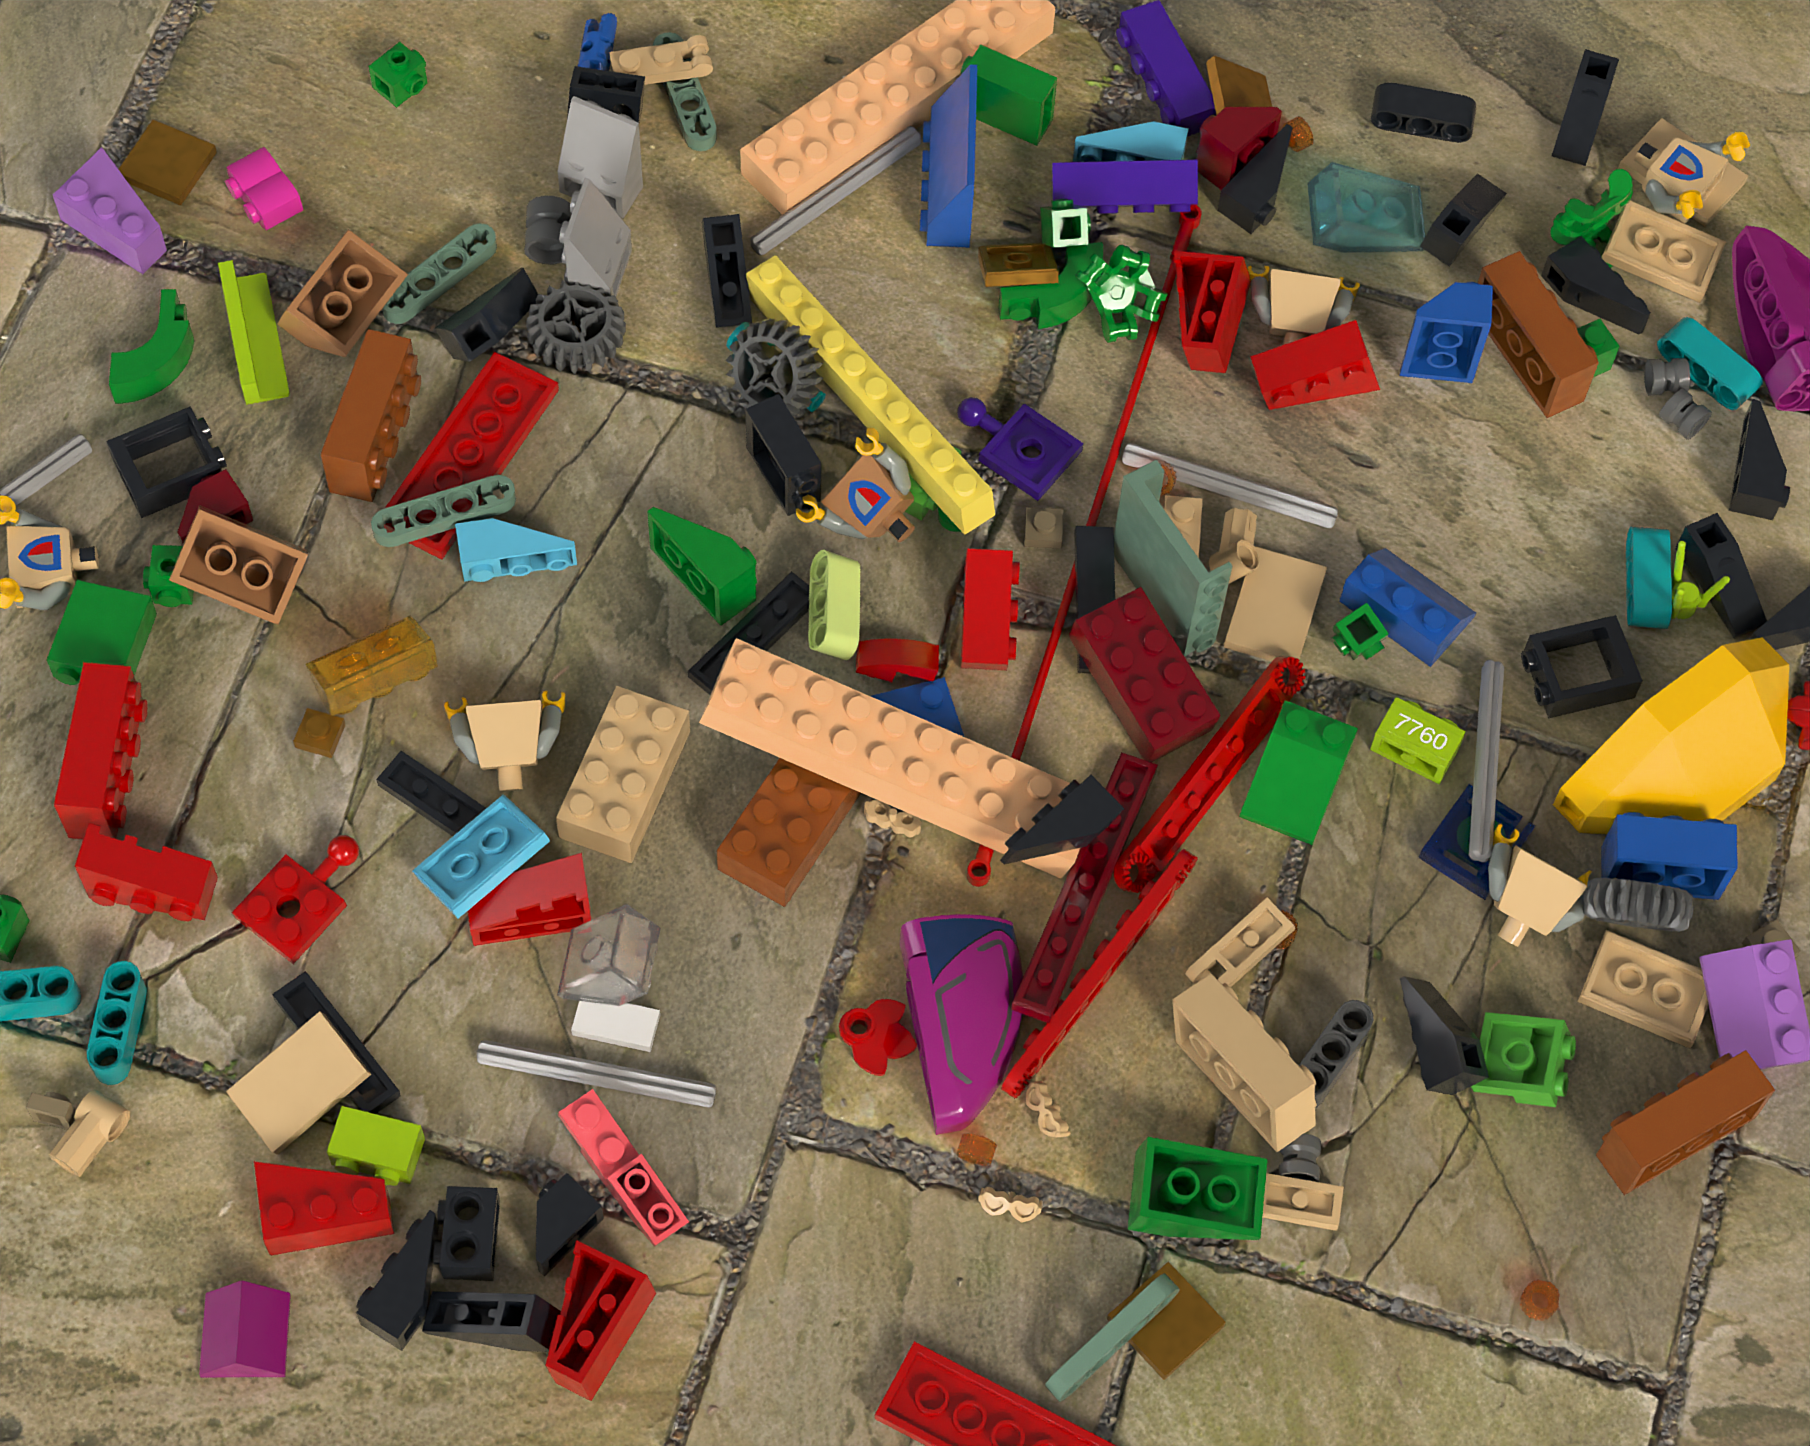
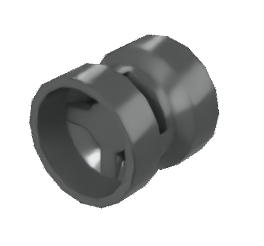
[1644,358,1690,396]
[1659,388,1712,440]
[1278,1134,1321,1182]

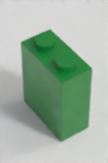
[960,44,1057,146]
[46,580,157,685]

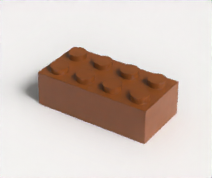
[1478,251,1599,418]
[320,329,421,502]
[717,758,861,907]
[1596,1050,1775,1195]

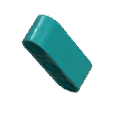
[1657,317,1763,410]
[1626,526,1672,629]
[87,961,147,1085]
[0,966,82,1021]

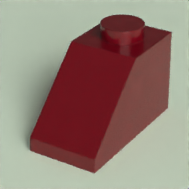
[177,469,254,546]

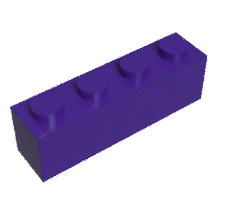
[1116,0,1216,137]
[1052,160,1198,214]

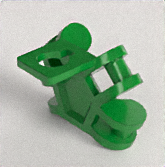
[1550,169,1633,268]
[1075,245,1168,343]

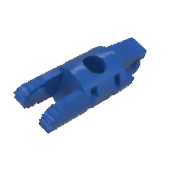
[578,13,617,71]

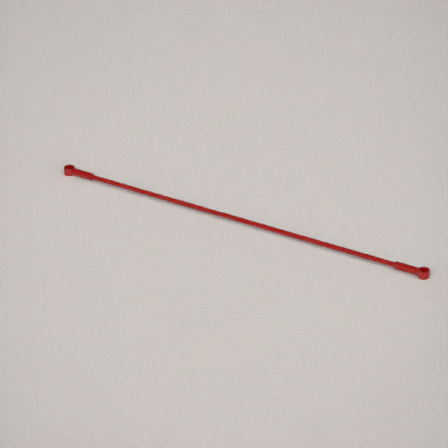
[967,205,1202,887]

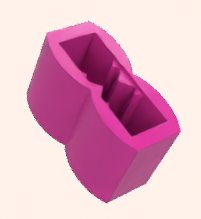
[225,147,303,231]

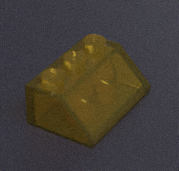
[305,615,438,716]

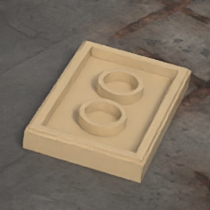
[1618,118,1748,227]
[1601,201,1726,303]
[1224,546,1327,661]
[1577,930,1708,1049]
[226,1011,371,1155]

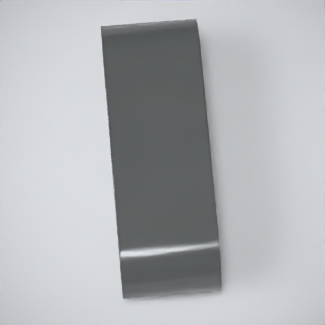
[1299,1000,1374,1108]

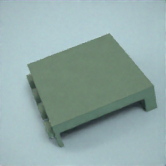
[1114,459,1233,656]

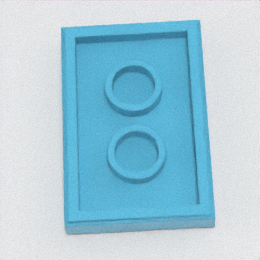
[412,794,550,919]

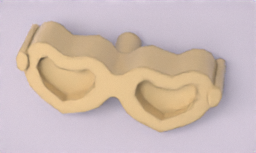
[864,800,922,838]
[1026,1081,1071,1138]
[978,1187,1043,1222]

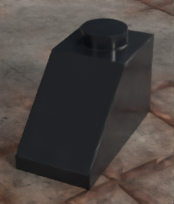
[536,1173,604,1277]

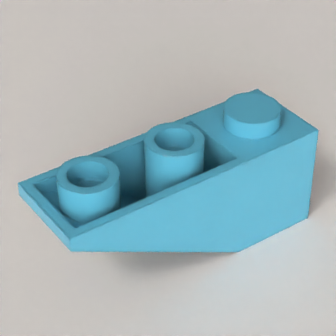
[1073,121,1188,162]
[455,518,577,582]

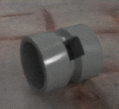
[524,196,572,265]

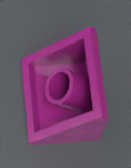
[199,1280,291,1378]

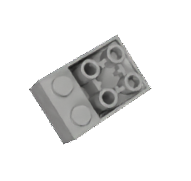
[557,96,643,219]
[559,178,632,296]

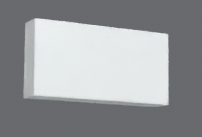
[571,993,660,1052]

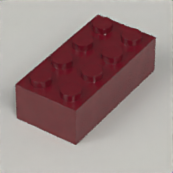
[1069,587,1221,762]

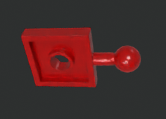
[232,835,359,965]

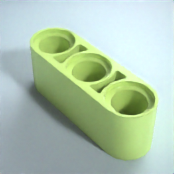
[808,550,860,660]

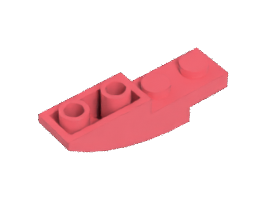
[558,1089,689,1247]

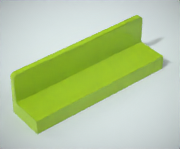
[218,260,290,405]

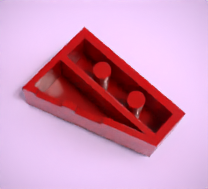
[1174,251,1251,373]
[1250,320,1380,410]
[961,548,1020,671]
[75,823,218,921]
[468,853,592,946]
[254,1161,395,1256]
[545,1240,656,1401]

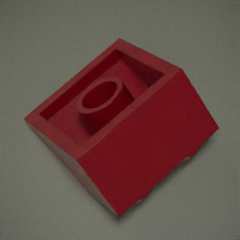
[1196,107,1282,190]

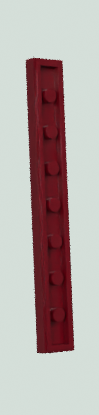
[1011,752,1158,1023]

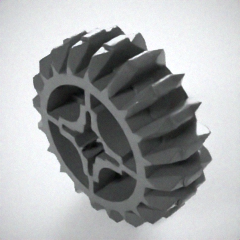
[526,280,626,375]
[726,318,823,416]
[1583,878,1694,932]

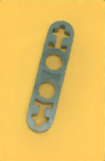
[653,32,717,151]
[382,223,497,324]
[371,475,516,547]
[1045,1273,1180,1402]

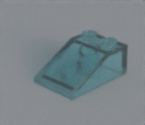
[1307,162,1426,253]

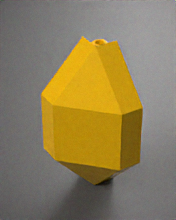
[1553,637,1789,834]

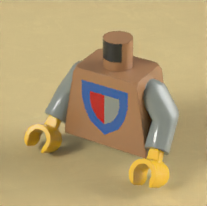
[796,428,915,542]

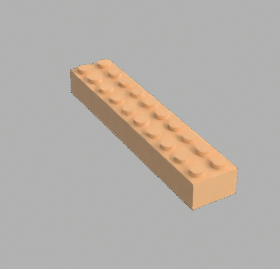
[740,0,1055,215]
[699,638,1080,879]

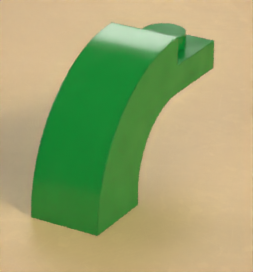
[998,242,1103,329]
[109,289,194,404]

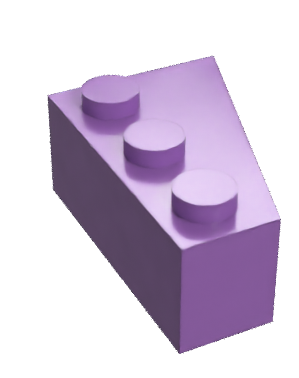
[53,147,167,275]

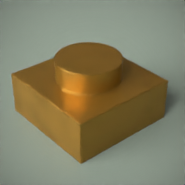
[293,708,345,758]

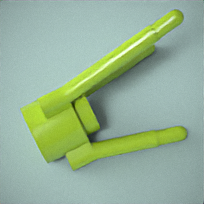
[1671,541,1730,619]

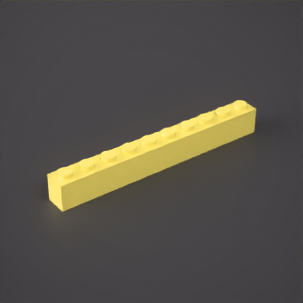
[746,255,995,535]

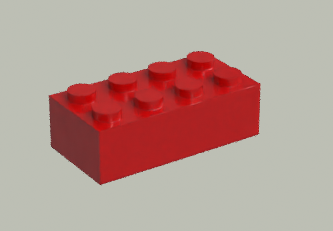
[54,662,148,839]

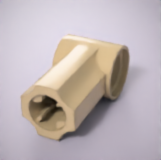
[1209,508,1260,583]
[49,1090,131,1177]

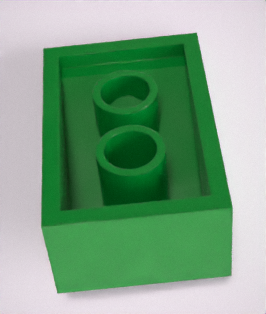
[647,507,757,626]
[1239,700,1358,845]
[1127,1137,1268,1240]

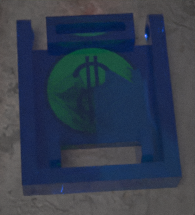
[1419,784,1536,900]

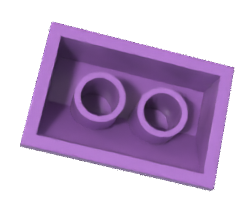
[1699,939,1810,1070]

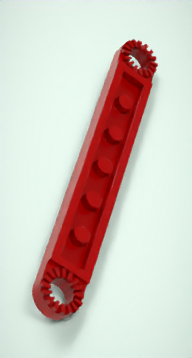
[1114,656,1306,893]
[1001,849,1198,1099]

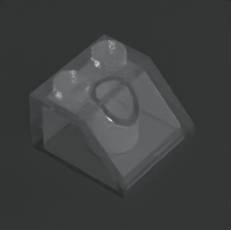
[557,904,661,1006]

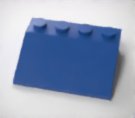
[920,64,977,248]

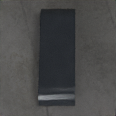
[1371,83,1476,143]

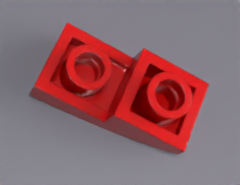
[855,638,939,682]

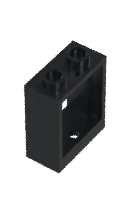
[745,394,821,516]
[106,406,227,519]
[1521,615,1643,719]

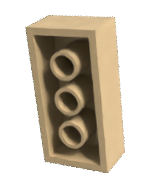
[556,686,690,863]
[1172,974,1317,1152]

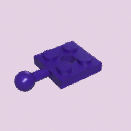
[957,397,1084,501]

